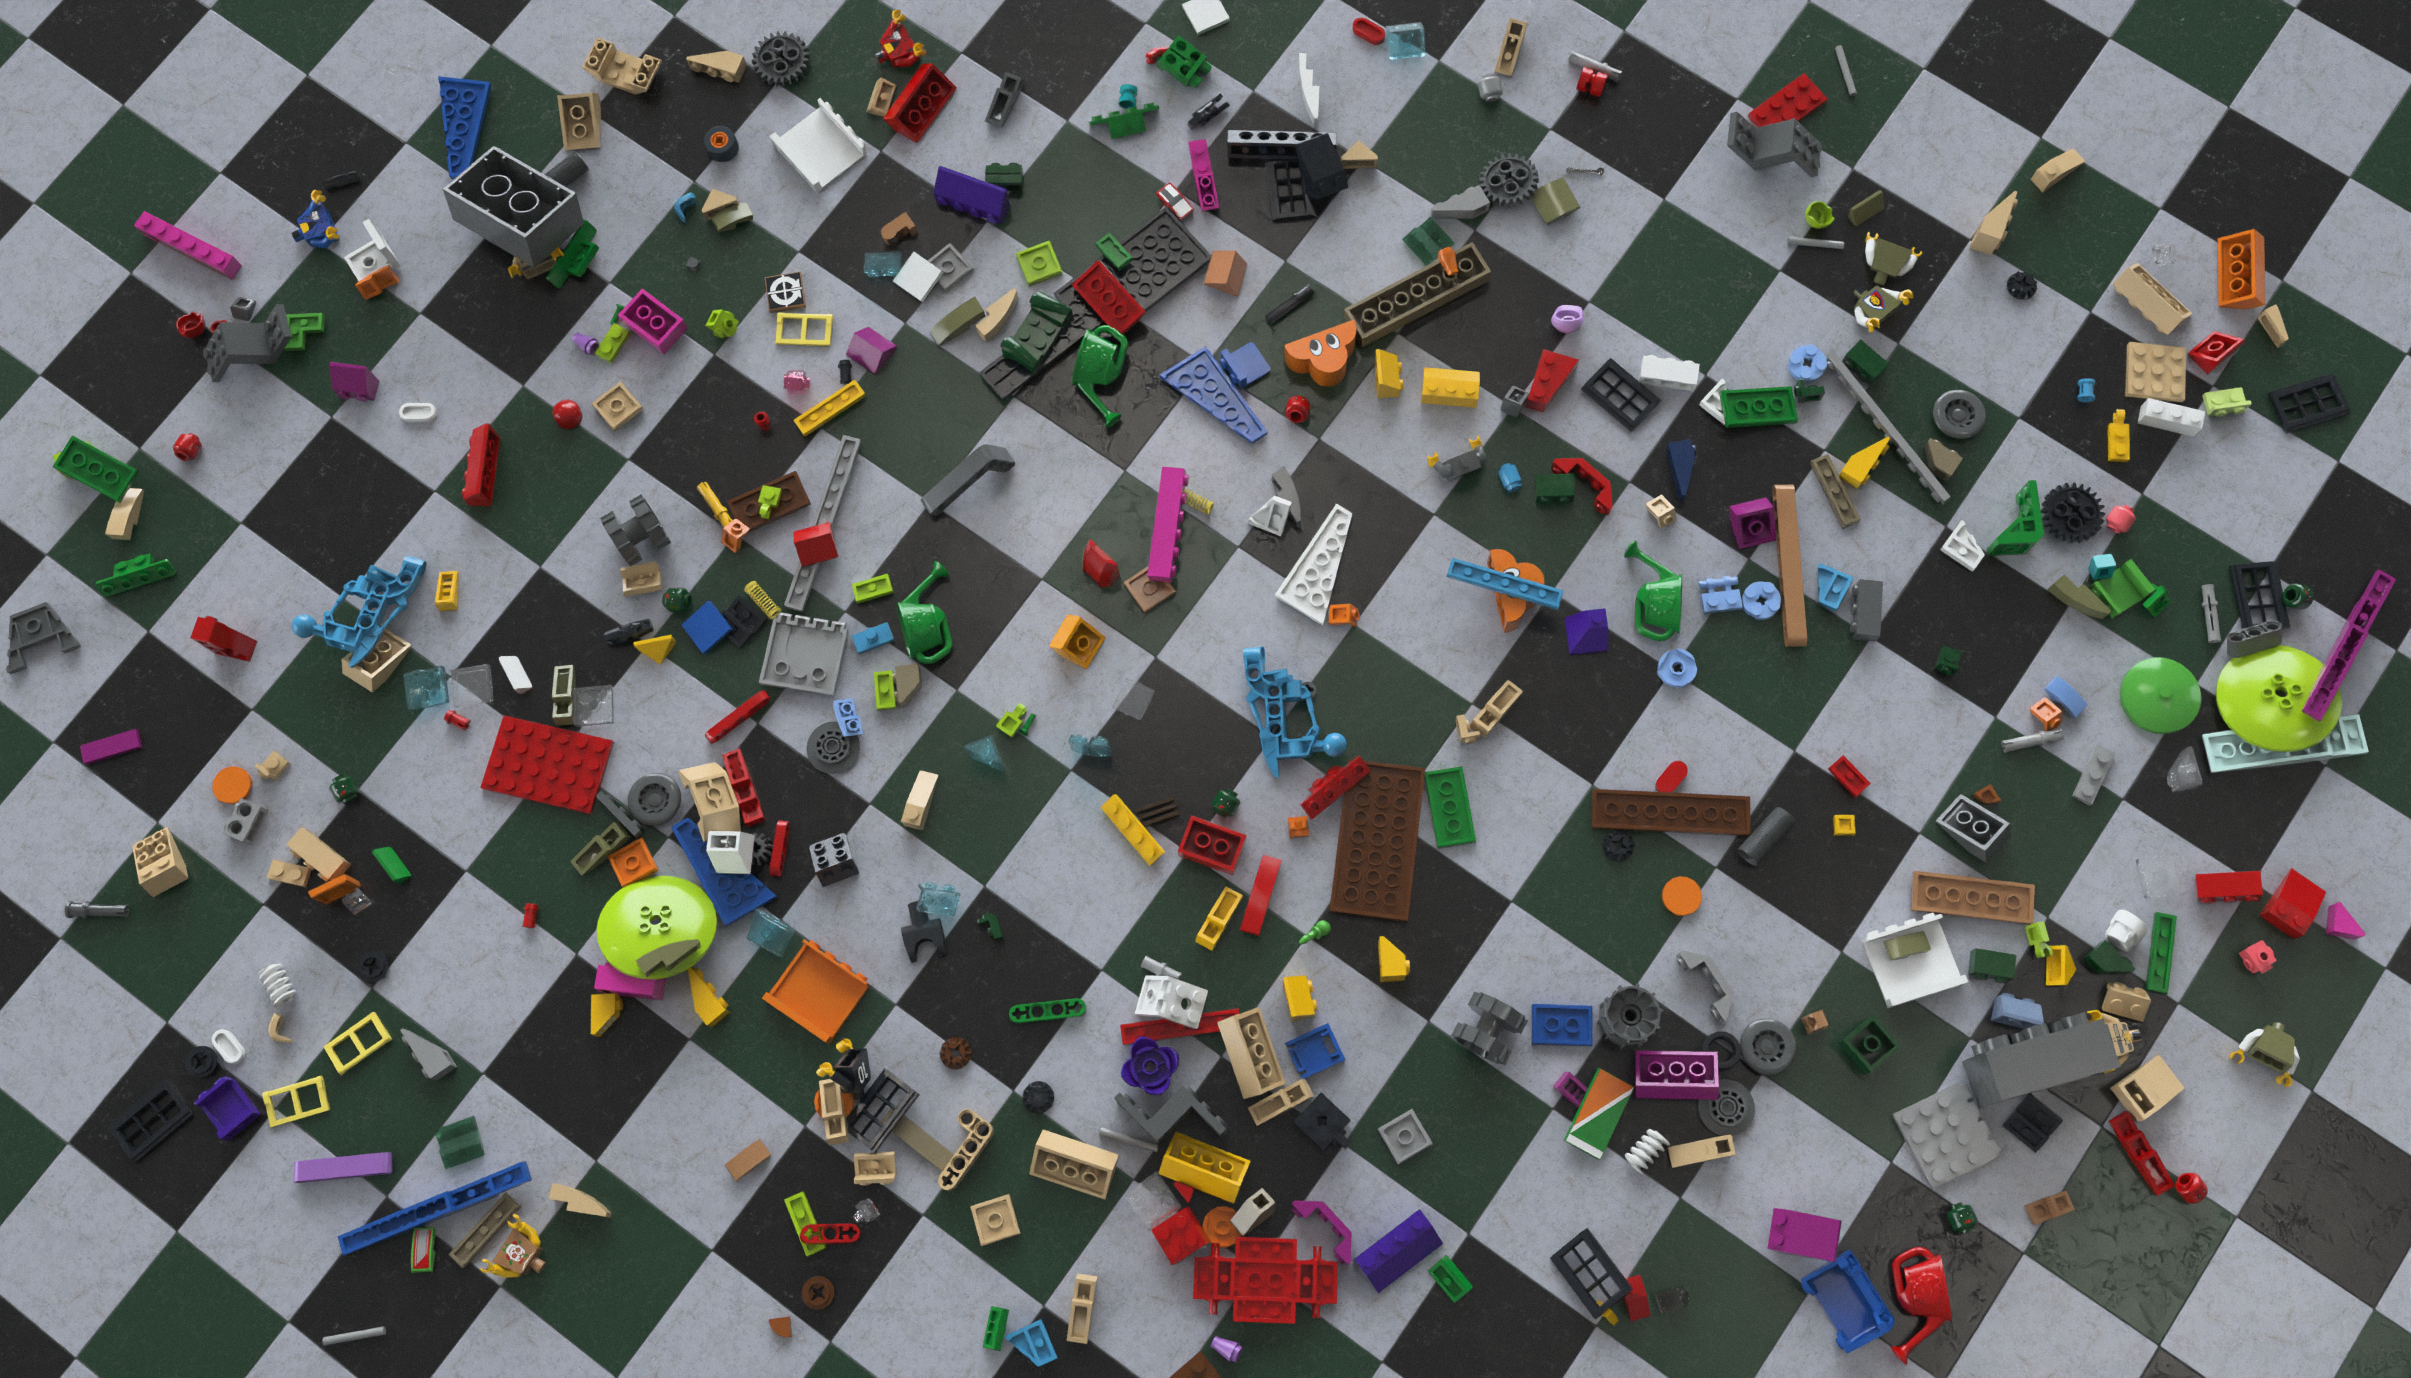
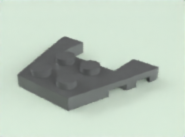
[6,602,81,674]

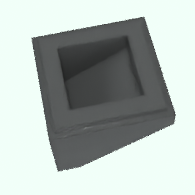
[230,297,256,321]

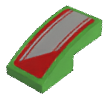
[411,1227,436,1273]

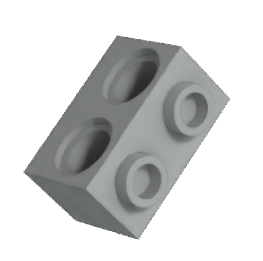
[223,798,269,845]

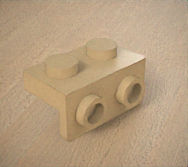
[620,561,662,597]
[2101,982,2151,1022]
[854,1152,897,1186]

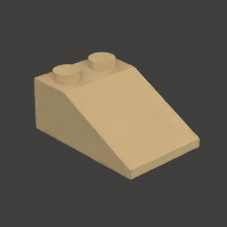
[557,93,601,150]
[342,626,412,693]

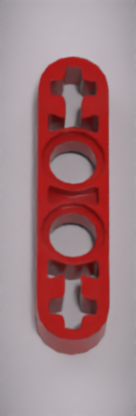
[705,690,771,744]

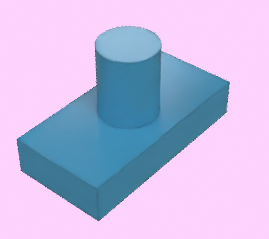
[852,622,895,655]

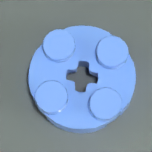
[1788,344,1827,383]
[1741,582,1781,620]
[1657,649,1697,688]

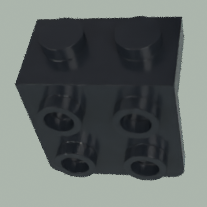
[809,833,859,887]

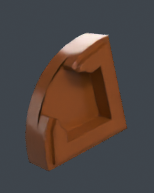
[1973,784,2001,805]
[769,1316,792,1338]

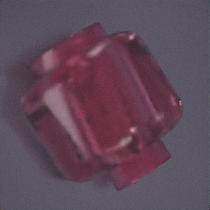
[783,370,810,394]

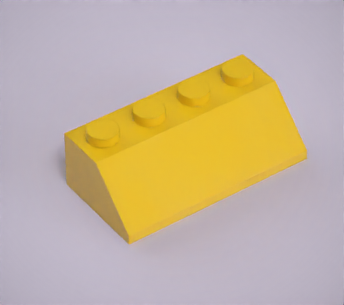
[1159,1132,1250,1204]

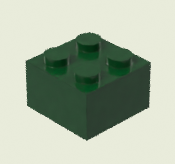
[1838,1015,1901,1075]

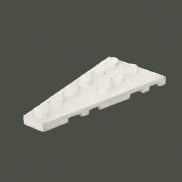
[1275,504,1352,626]

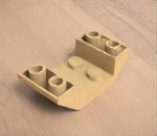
[582,37,662,95]
[678,762,741,842]

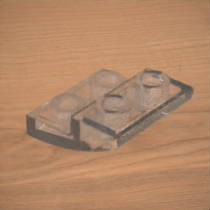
[1124,1171,1182,1231]

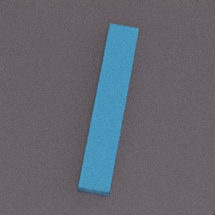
[1446,558,1564,610]

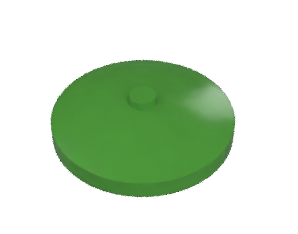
[2120,657,2201,734]

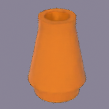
[1437,247,1459,276]

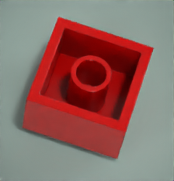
[1151,1207,1211,1265]

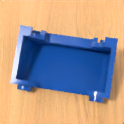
[1801,1250,1895,1354]

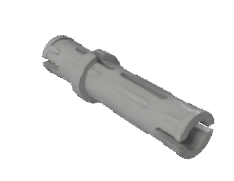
[1568,51,1622,82]
[2201,584,2221,643]
[2001,728,2064,753]

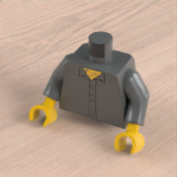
[1427,436,1487,481]

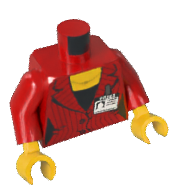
[875,10,926,68]

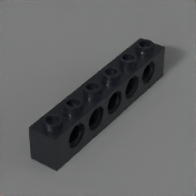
[1227,130,1337,159]

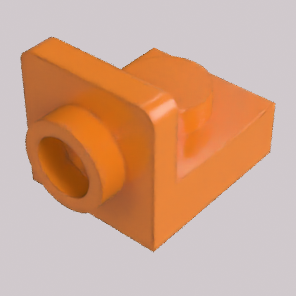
[721,519,749,553]
[1328,604,1360,627]
[2030,697,2062,731]

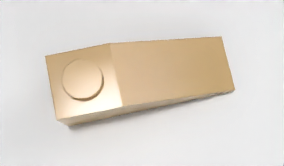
[1494,18,1528,76]
[2031,148,2085,193]
[901,771,939,831]

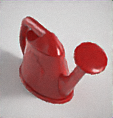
[1890,1247,1952,1365]

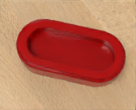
[1352,17,1385,45]
[1655,761,1688,793]

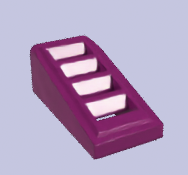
[1553,1072,1588,1108]

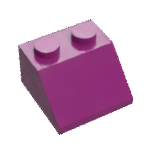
[329,362,379,402]
[1729,498,1776,549]

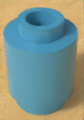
[1498,463,1522,493]

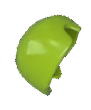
[1805,201,1834,229]

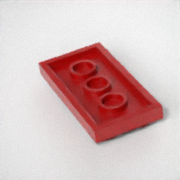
[1748,73,1828,127]
[1072,260,1147,335]

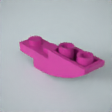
[1188,139,1219,211]

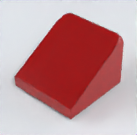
[1174,1181,1195,1204]

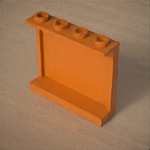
[762,940,871,1044]

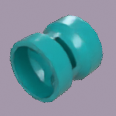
[1118,84,1138,109]

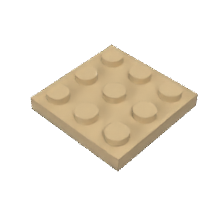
[2125,342,2186,402]

